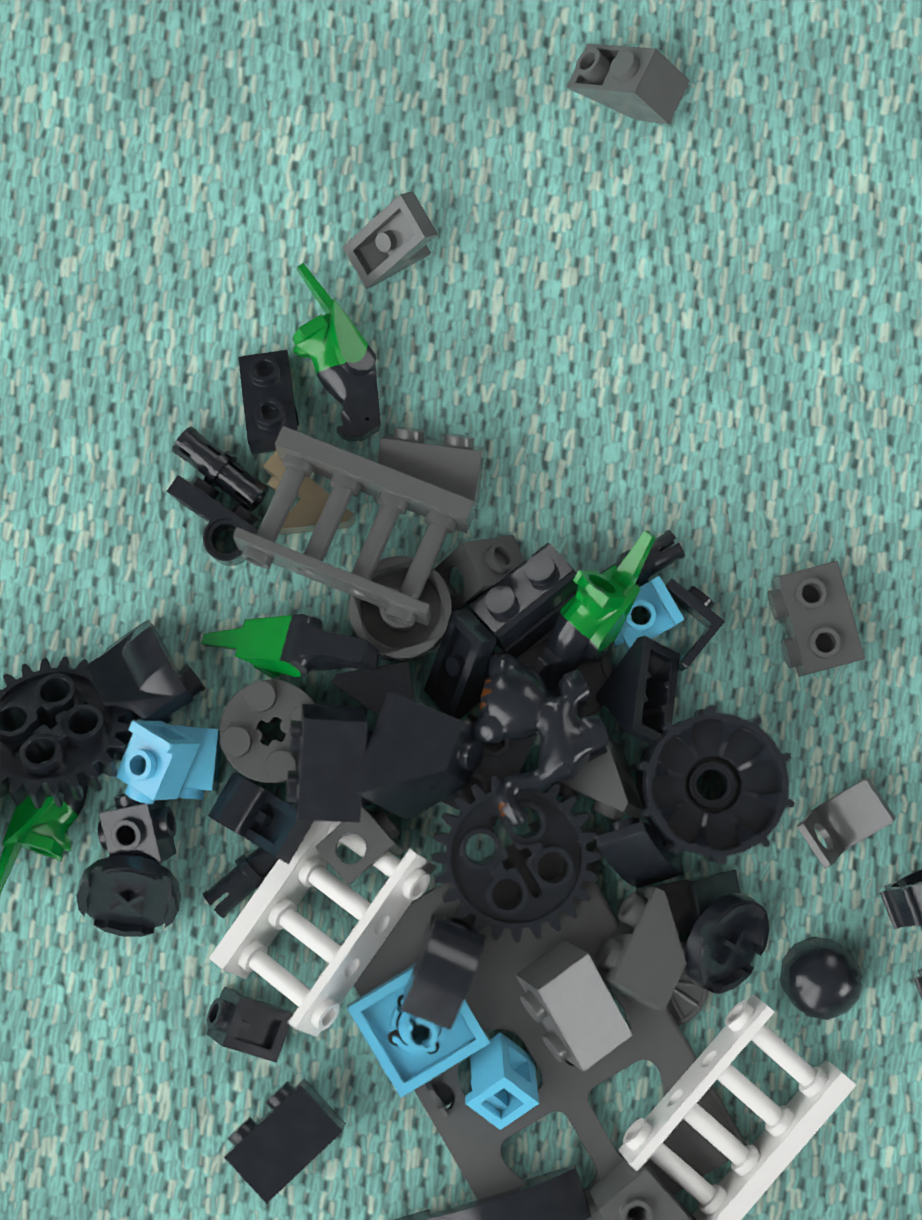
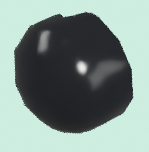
[780,937,863,1020]

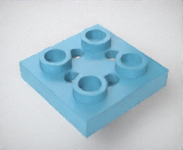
[347,963,490,1098]

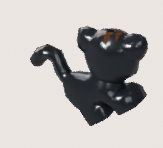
[474,652,609,826]

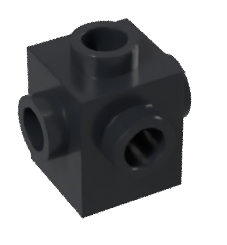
[98,793,177,864]

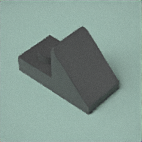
[343,191,438,289]

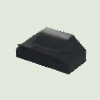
[85,619,194,721]

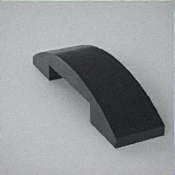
[394,1165,592,1220]

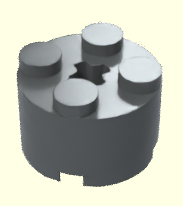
[349,556,452,662]
[220,680,316,783]

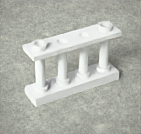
[209,821,436,1037]
[619,994,856,1220]

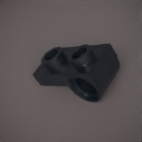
[238,350,299,455]
[167,475,261,566]
[208,771,314,864]

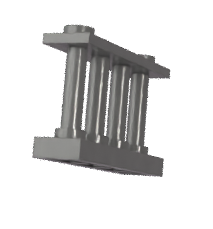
[233,426,475,627]

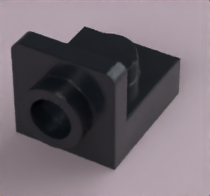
[207,987,294,1063]

